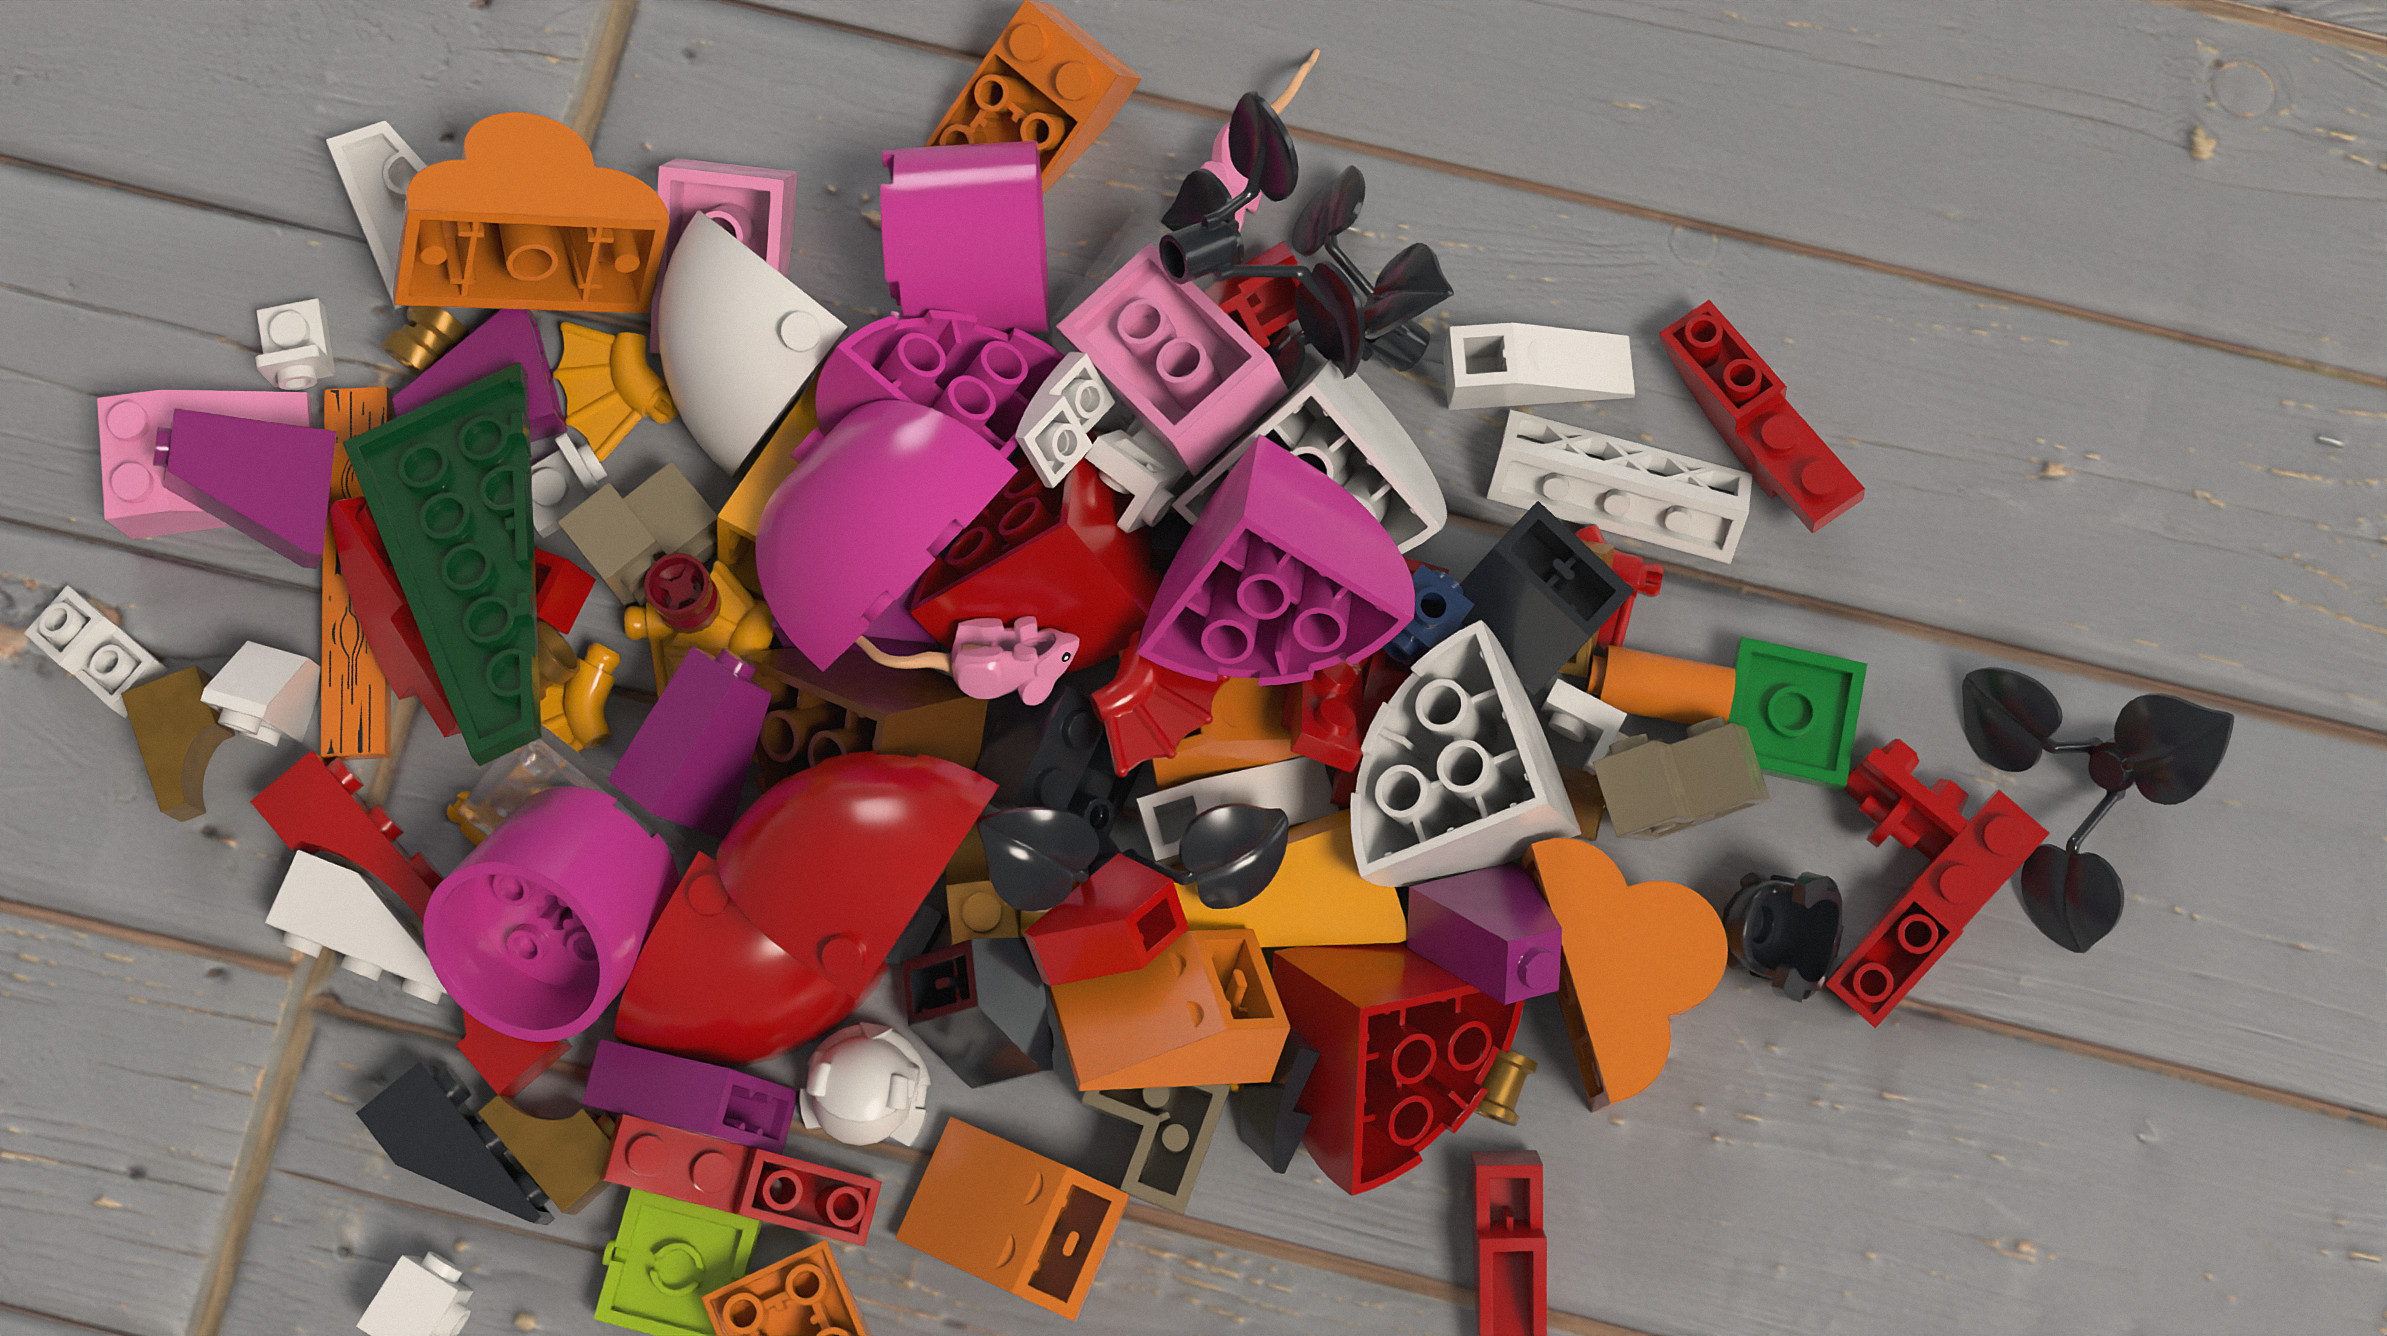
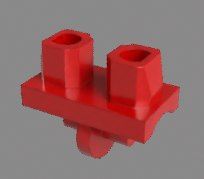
[1843,739,1969,859]

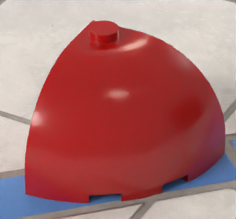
[910,429,1162,674]
[716,750,1000,999]
[615,851,890,1067]
[1272,940,1524,1196]

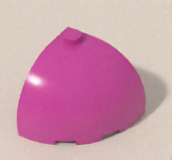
[816,310,1065,461]
[755,400,1018,672]
[1137,434,1415,686]

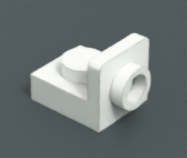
[255,298,336,390]
[1085,429,1180,533]
[531,433,608,539]
[1539,679,1629,780]

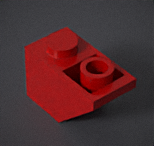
[1023,853,1189,986]

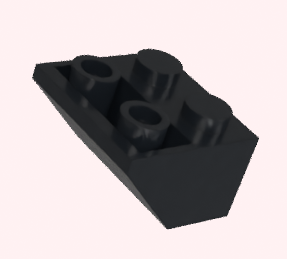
[1459,501,1635,695]
[975,683,1144,835]
[902,937,1054,1089]

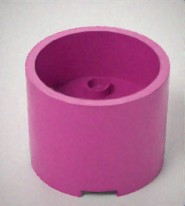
[880,141,1049,334]
[423,786,680,1042]

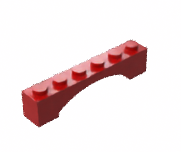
[250,750,573,1099]

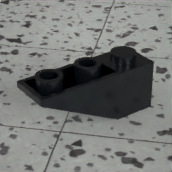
[356,1061,555,1225]

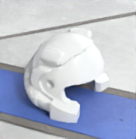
[800,1022,931,1147]

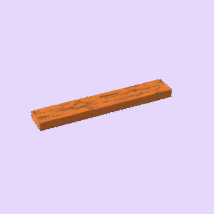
[321,386,393,761]

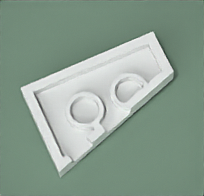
[326,121,427,310]

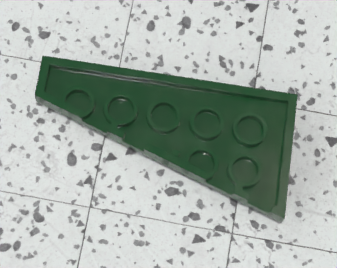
[343,362,542,767]

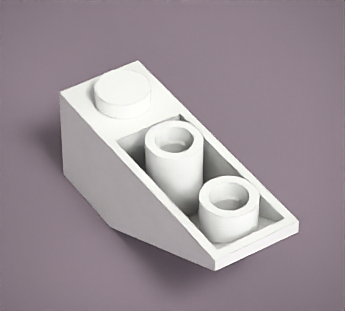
[1443,322,1635,410]
[1137,757,1339,867]
[265,850,449,1004]

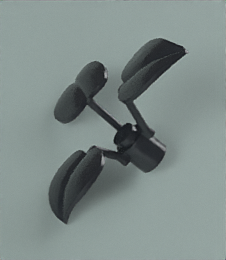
[1159,90,1366,379]
[1243,165,1454,433]
[1962,667,2234,954]
[977,803,1288,912]

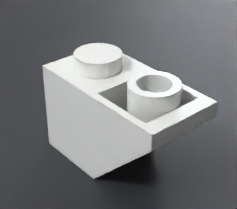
[200,641,321,747]

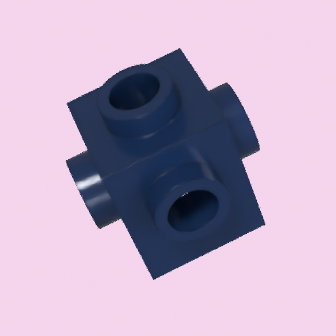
[1382,564,1475,668]

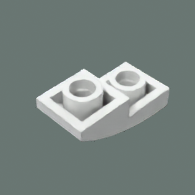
[1015,352,1115,488]
[24,585,169,718]

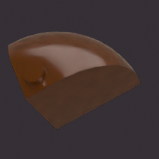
[740,648,988,796]

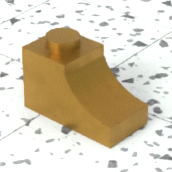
[121,665,235,822]
[946,825,1021,944]
[478,1094,616,1215]

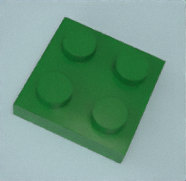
[1726,637,1868,791]

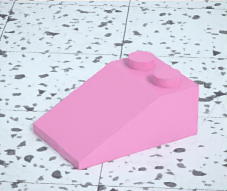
[650,158,798,354]
[1056,242,1289,476]
[97,390,313,539]

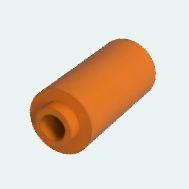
[1585,645,1736,725]

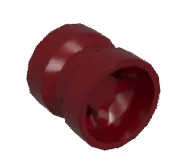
[644,553,721,634]

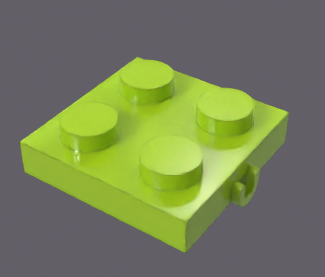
[593,1188,763,1336]

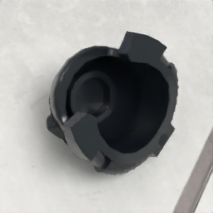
[1722,871,1844,1003]

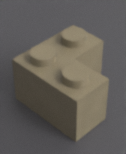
[557,461,718,609]
[1593,717,1771,841]
[1081,1084,1231,1216]

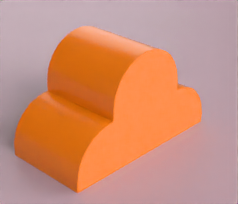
[393,112,670,314]
[1518,838,1728,1113]

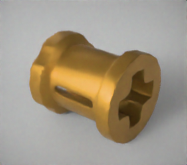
[1473,1050,1538,1126]

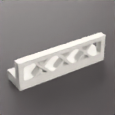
[1487,409,1752,564]

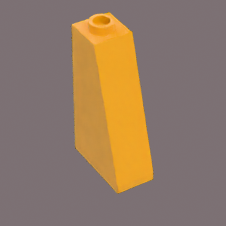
[717,349,835,601]
[1169,808,1408,947]

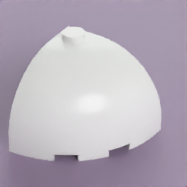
[658,210,849,478]
[1171,359,1447,554]
[1351,620,1582,887]

